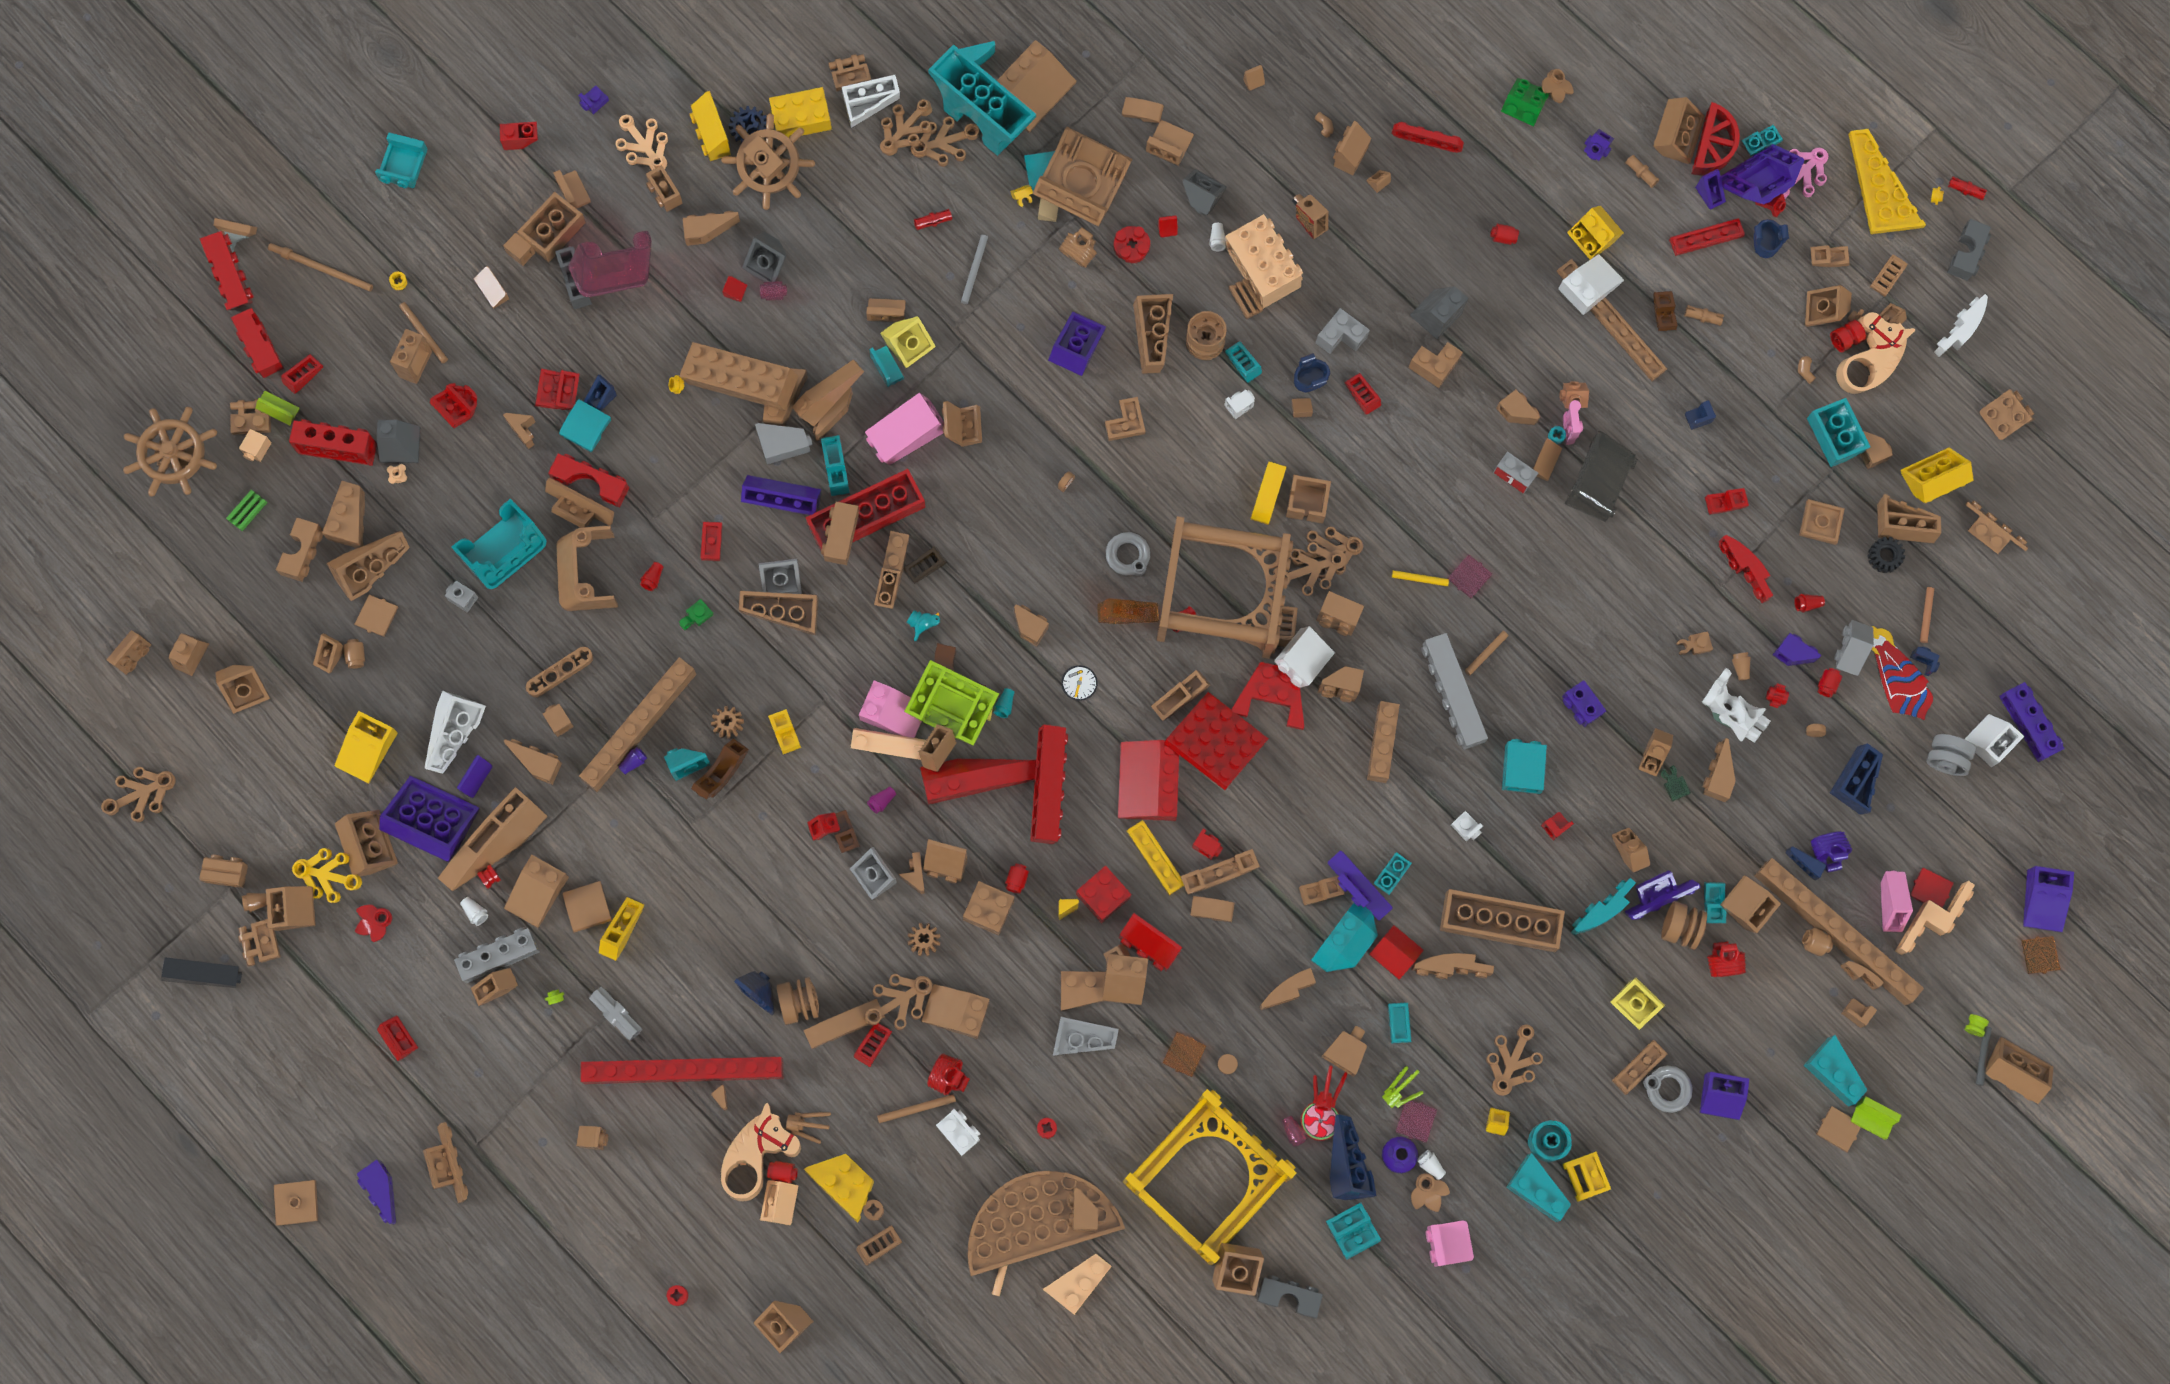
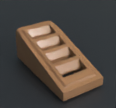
[1870,255,1908,297]
[1277,606,1298,647]
[856,1225,902,1266]

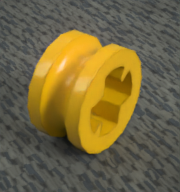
[389,272,407,291]

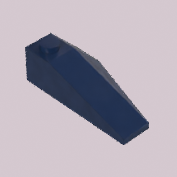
[734,971,775,1016]
[1330,1114,1377,1200]

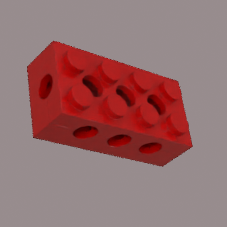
[289,419,377,466]

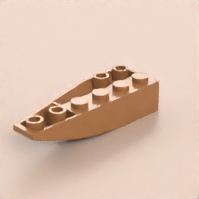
[438,787,548,891]

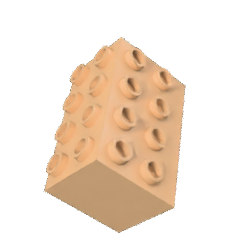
[1225,214,1303,309]

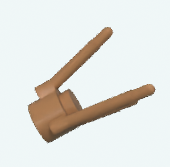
[786,1112,831,1144]

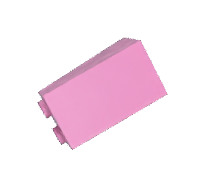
[865,393,944,465]

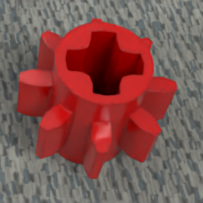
[1766,683,1789,708]

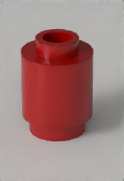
[1490,223,1519,245]
[1817,668,1842,698]
[1005,863,1029,894]
[767,1161,798,1184]

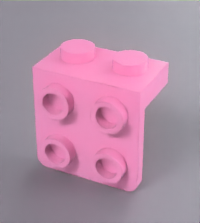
[1426,1221,1474,1267]

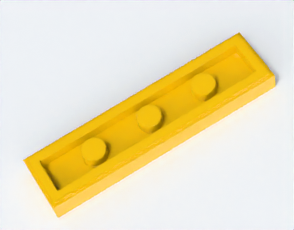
[1127,820,1184,895]

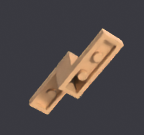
[1895,881,1975,955]

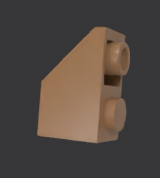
[1496,389,1540,425]
[1014,604,1049,647]
[1639,728,1673,776]
[1612,828,1650,872]
[576,1126,609,1150]
[1069,1188,1098,1231]

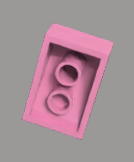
[859,680,922,738]

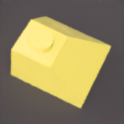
[880,317,936,368]

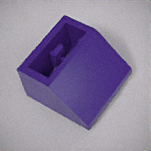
[1700,1072,1749,1120]

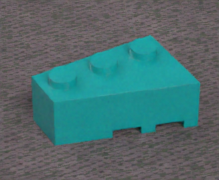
[1803,1035,1867,1106]
[1506,1153,1571,1222]

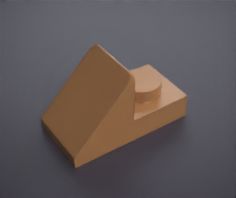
[503,413,535,449]
[899,852,925,894]

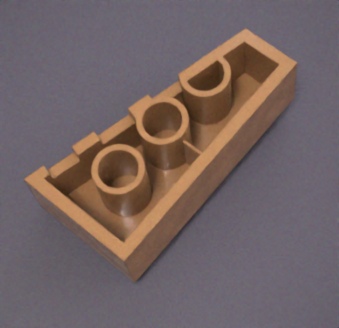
[1133,294,1173,374]
[739,591,818,636]

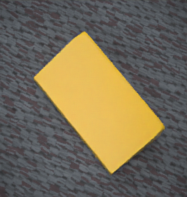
[1058,899,1079,920]

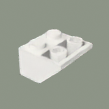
[1965,714,2024,767]

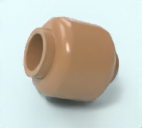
[1802,928,1833,956]

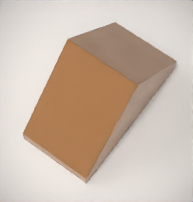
[313,633,344,674]

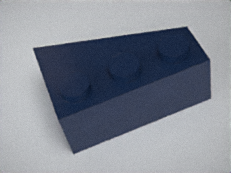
[1830,743,1883,815]

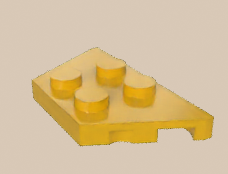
[804,1154,874,1223]

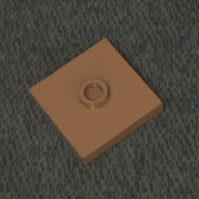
[1799,499,1845,545]
[274,1180,318,1226]

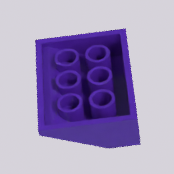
[379,776,479,862]

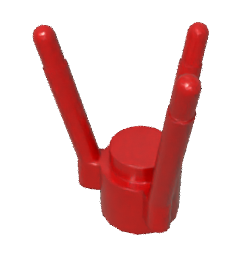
[1313,1065,1348,1111]

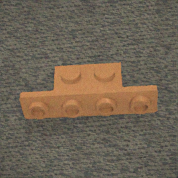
[545,478,614,528]
[1965,500,2028,554]
[423,1122,468,1203]

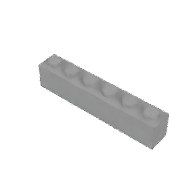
[1421,633,1488,750]

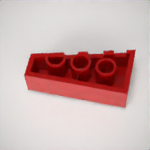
[200,231,254,310]

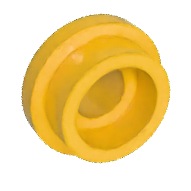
[1931,187,1944,205]
[668,375,684,394]

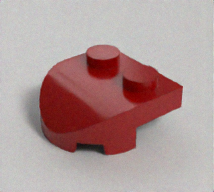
[429,383,477,428]

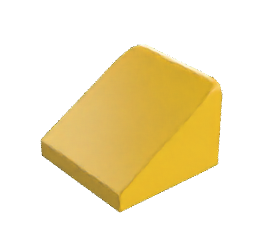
[1486,1108,1510,1136]

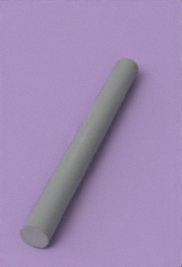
[961,235,988,304]

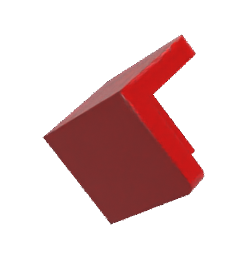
[1541,812,1574,840]

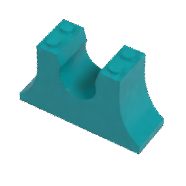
[928,44,1036,156]

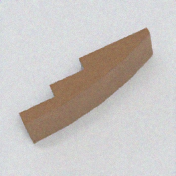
[803,999,885,1049]

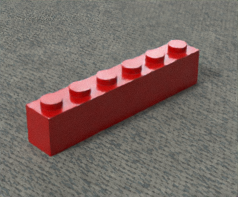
[1030,725,1068,844]

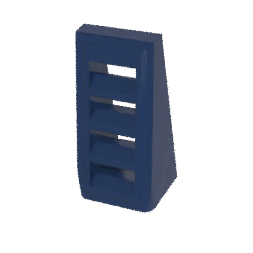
[1785,846,1826,881]

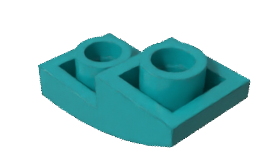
[1741,124,1783,156]
[1373,852,1412,895]

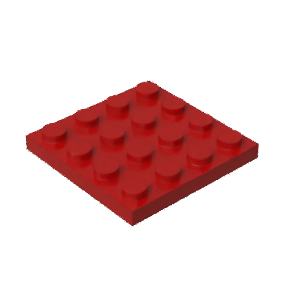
[1164,692,1269,790]

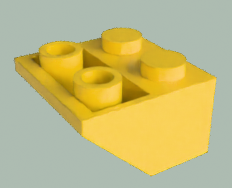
[1567,206,1624,260]

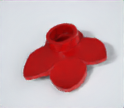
[355,905,392,942]

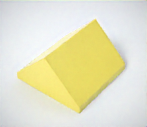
[1610,978,1665,1030]

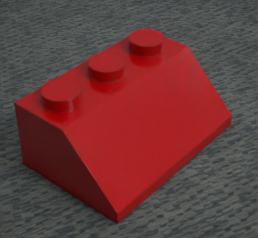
[1119,913,1182,972]

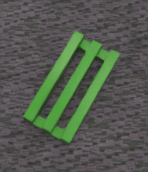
[226,490,267,531]

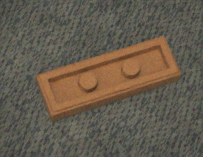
[1612,1040,1667,1095]

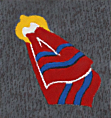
[1871,626,1933,720]

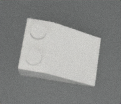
[1558,254,1624,315]

